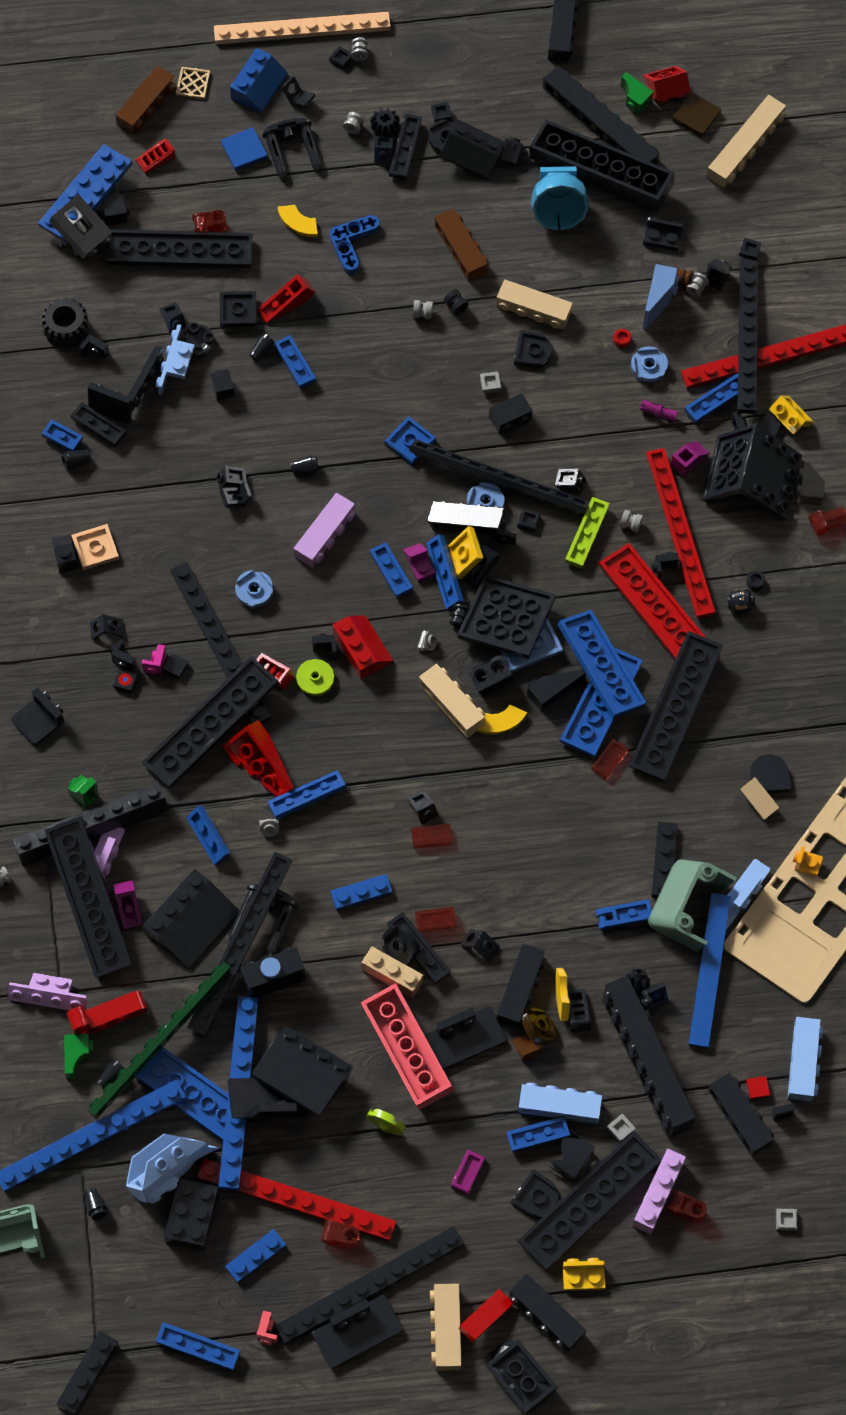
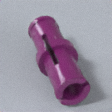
[640,399,678,422]

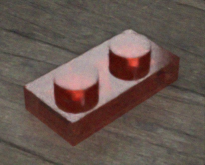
[415,906,457,932]

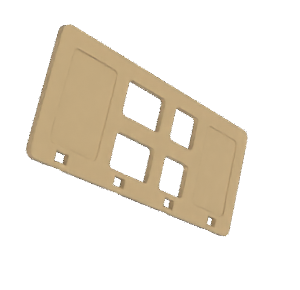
[724,777,846,1003]

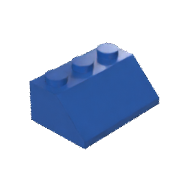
[230,48,288,113]

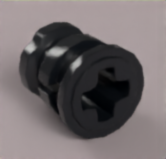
[449,604,470,628]

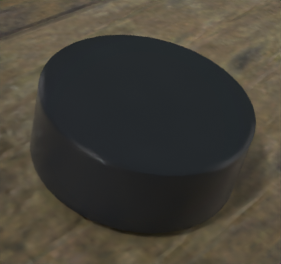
[746,571,766,590]

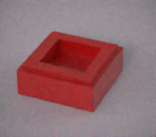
[746,1076,770,1100]

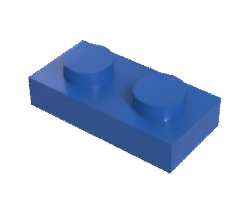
[42,419,83,451]

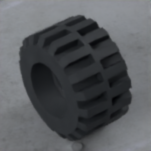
[42,297,89,348]

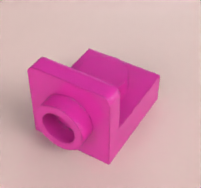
[142,644,167,674]

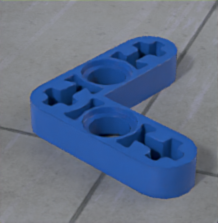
[330,215,379,274]

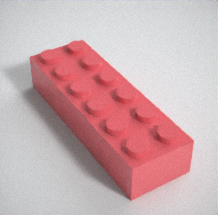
[361,983,455,1110]

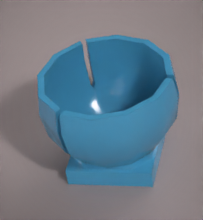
[530,167,589,230]

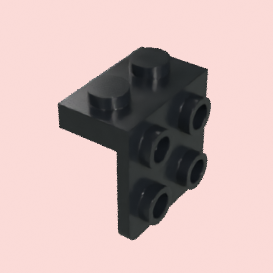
[11,687,64,745]

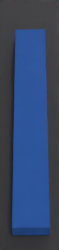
[688,893,731,1049]

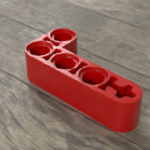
[67,990,148,1035]

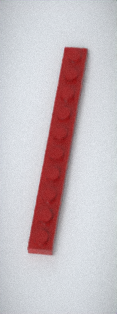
[681,324,846,389]
[646,448,715,619]
[197,1158,396,1242]

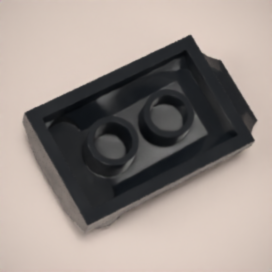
[486,1339,558,1415]

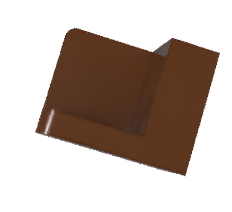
[512,1033,541,1062]

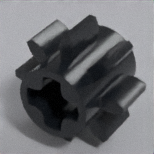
[626,968,651,993]

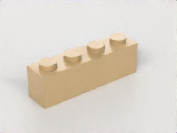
[496,279,573,329]
[419,664,485,738]
[430,1284,461,1371]

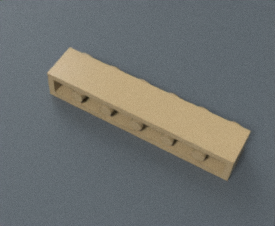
[707,95,786,188]

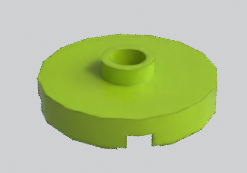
[296,659,334,697]
[367,1109,406,1136]

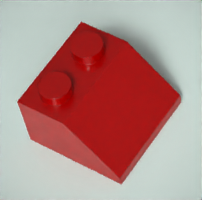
[643,66,691,103]

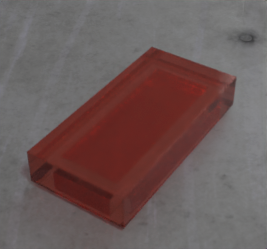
[591,738,629,780]
[411,824,452,848]

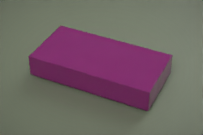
[450,1149,486,1195]

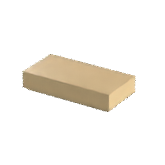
[739,778,779,820]

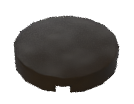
[522,1008,557,1046]

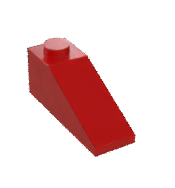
[257,274,316,323]

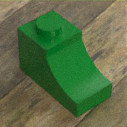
[620,72,654,115]
[68,775,99,809]
[64,1034,94,1079]

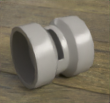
[413,300,433,320]
[619,509,643,533]

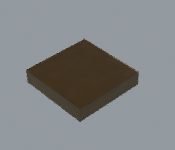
[672,92,721,138]

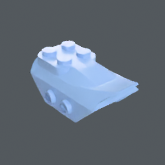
[126,1134,218,1204]

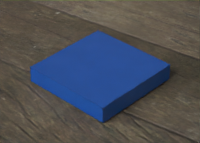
[220,127,268,171]
[384,416,436,466]

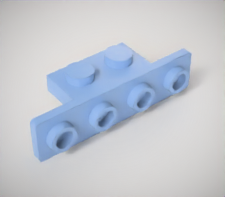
[156,325,194,395]
[726,859,770,929]

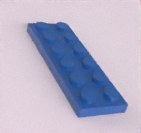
[38,144,133,244]
[557,610,646,718]
[560,648,643,758]
[135,1047,248,1141]

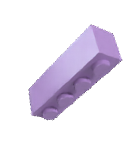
[293,493,356,568]
[632,1148,686,1235]

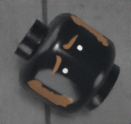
[727,588,756,614]

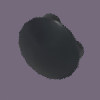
[178,322,214,358]

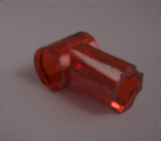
[808,507,846,535]

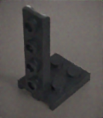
[88,346,164,424]

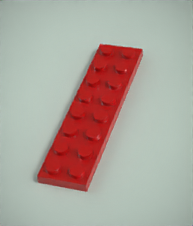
[599,543,720,660]

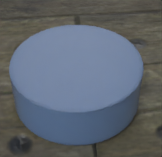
[260,958,281,979]

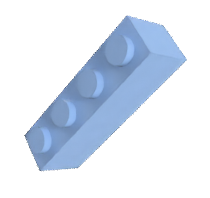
[787,1017,823,1102]
[518,1083,602,1124]

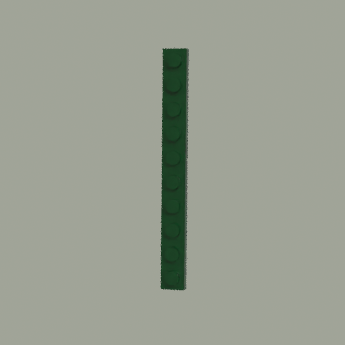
[88,962,231,1120]

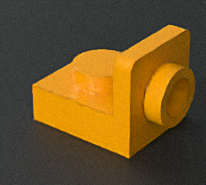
[793,846,823,877]

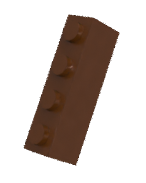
[115,66,176,135]
[434,208,489,281]

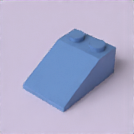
[643,264,680,329]

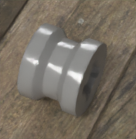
[343,112,365,134]

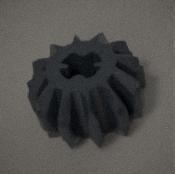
[370,108,400,136]

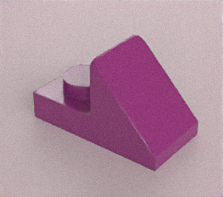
[403,543,435,582]

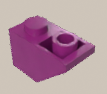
[671,441,710,477]

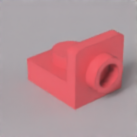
[257,1311,278,1345]

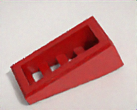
[136,138,176,174]
[257,653,294,690]

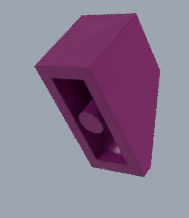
[113,881,143,929]

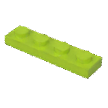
[565,497,610,569]

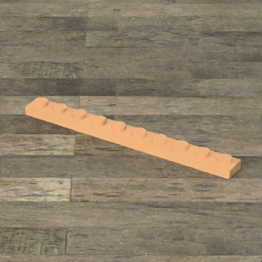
[214,12,390,44]

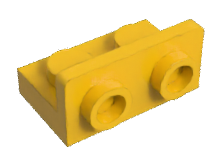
[770,396,814,434]
[563,1258,605,1291]

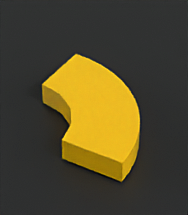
[278,205,318,237]
[477,705,527,735]
[556,968,570,1021]

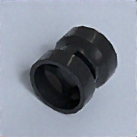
[444,289,469,315]

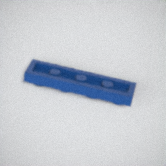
[684,373,738,424]
[426,534,464,610]
[267,770,346,820]
[155,1322,241,1371]

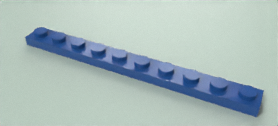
[219,996,258,1191]
[0,1079,186,1192]

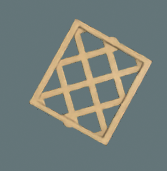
[176,67,210,99]

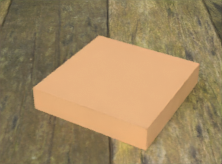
[71,524,119,570]

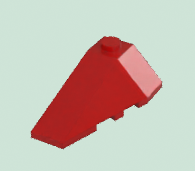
[222,720,294,797]

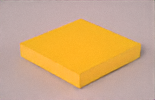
[447,526,483,579]

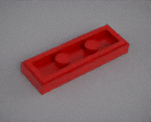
[458,1289,514,1343]

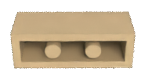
[362,946,423,998]

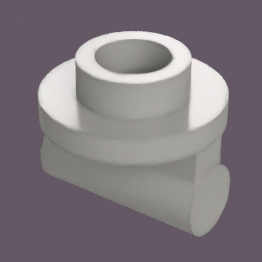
[417,631,437,651]
[259,819,279,837]

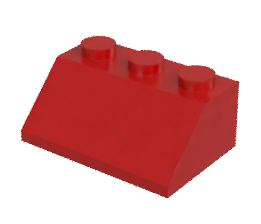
[332,615,394,679]

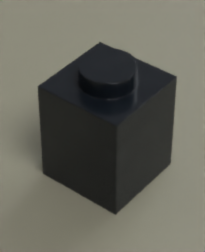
[211,369,235,401]

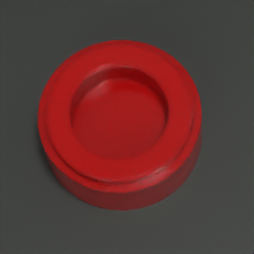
[613,329,632,348]

